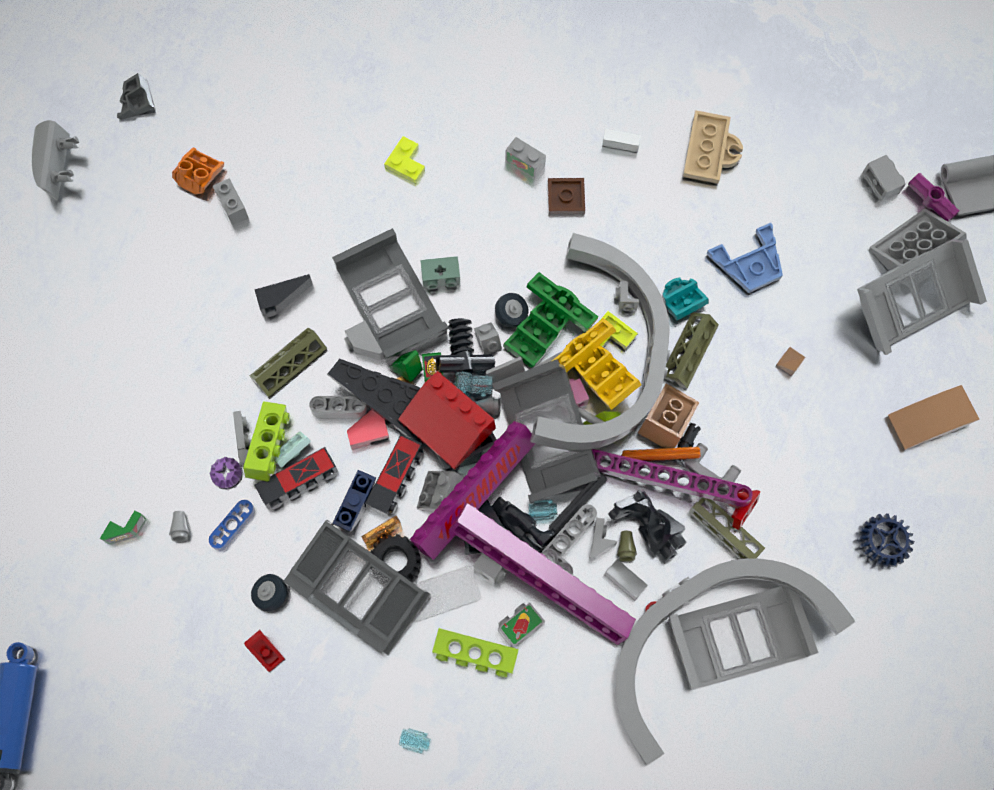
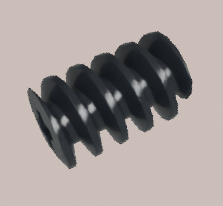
[448,318,474,355]

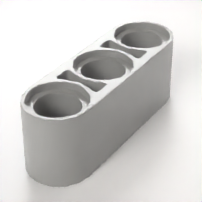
[309,396,368,419]

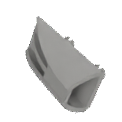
[32,120,79,201]

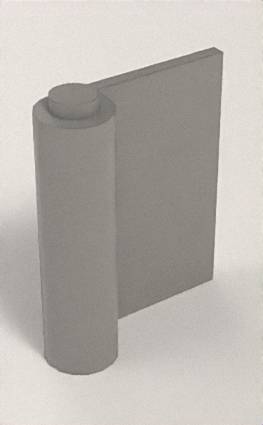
[941,155,994,216]

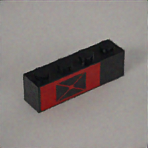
[365,434,424,518]
[254,447,338,510]

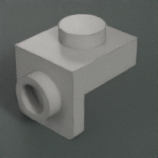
[615,281,639,311]
[474,322,502,355]

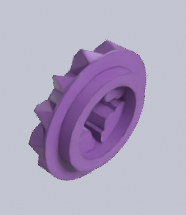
[209,456,242,488]

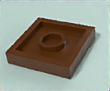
[547,178,586,214]

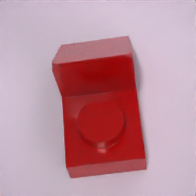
[728,490,761,530]
[244,629,285,672]

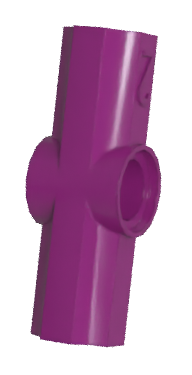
[908,173,960,222]

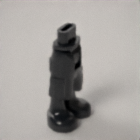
[492,496,557,553]

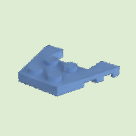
[707,223,783,293]

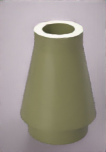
[617,530,637,562]

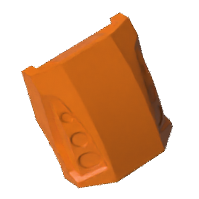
[172,147,224,194]

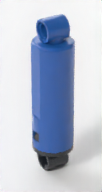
[0,642,38,790]

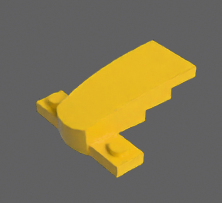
[552,318,642,410]

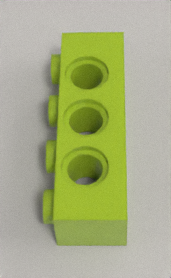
[243,401,290,481]
[432,628,519,678]

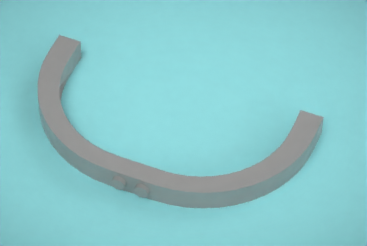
[530,233,670,450]
[616,558,855,766]

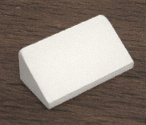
[602,129,641,152]

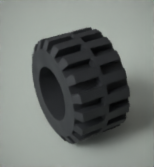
[370,534,421,585]

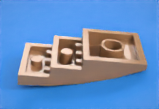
[888,385,980,450]

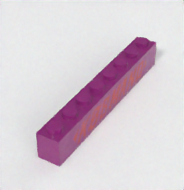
[409,421,536,560]

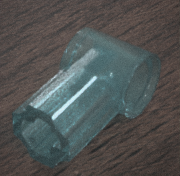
[454,372,492,396]

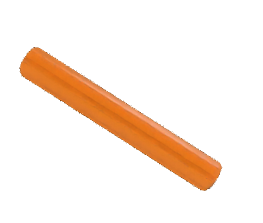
[622,447,701,461]

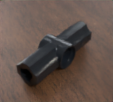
[435,351,496,376]

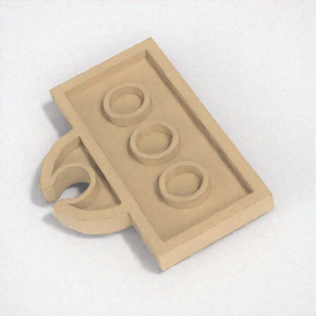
[683,110,743,184]

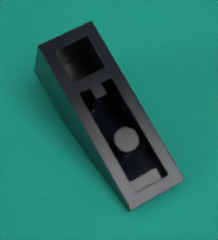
[254,274,313,317]

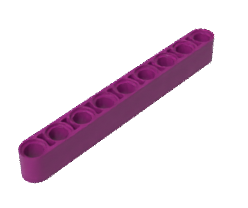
[592,449,752,507]

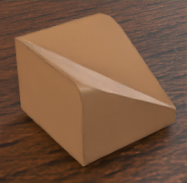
[776,347,806,376]

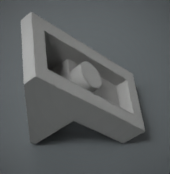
[589,517,618,561]

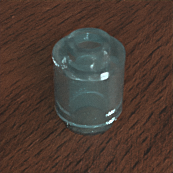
[528,499,558,521]
[399,728,431,754]

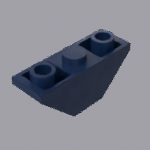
[332,470,376,532]

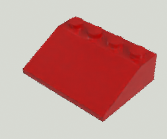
[398,371,496,470]

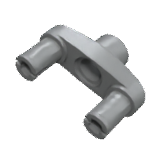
[683,443,741,494]

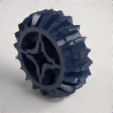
[858,513,915,568]

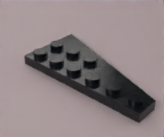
[327,358,424,444]

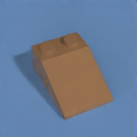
[638,383,699,448]

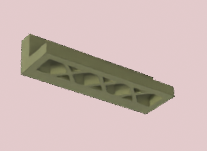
[664,312,719,388]
[249,328,327,397]
[689,497,765,559]

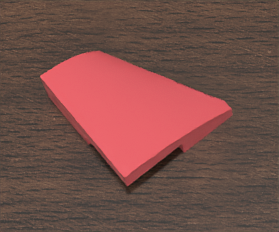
[347,410,389,449]

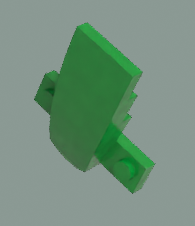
[503,272,599,368]

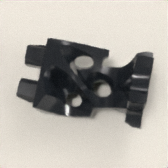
[608,490,687,561]

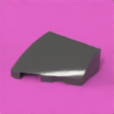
[117,73,154,120]

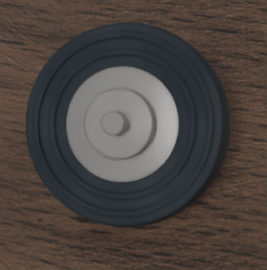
[495,293,529,327]
[251,574,287,611]

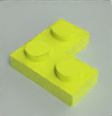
[384,136,425,183]
[599,311,638,350]

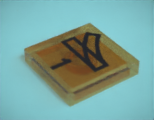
[361,515,403,551]

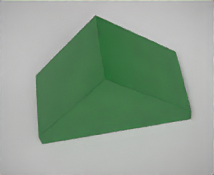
[389,350,423,382]

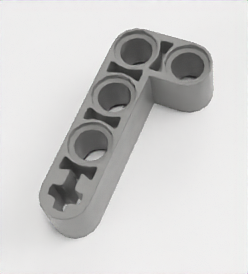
[542,504,597,575]

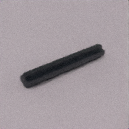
[548,472,607,534]

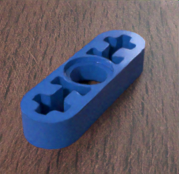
[209,500,255,550]

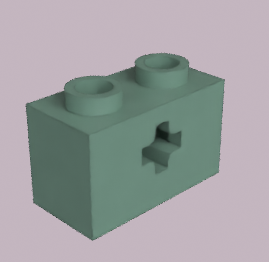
[420,256,460,289]

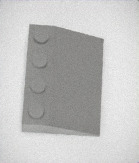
[870,209,967,288]

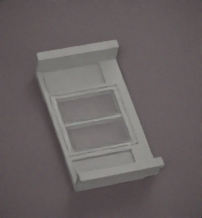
[857,239,987,355]
[669,586,819,690]

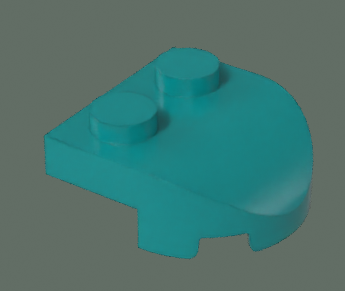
[663,277,709,320]

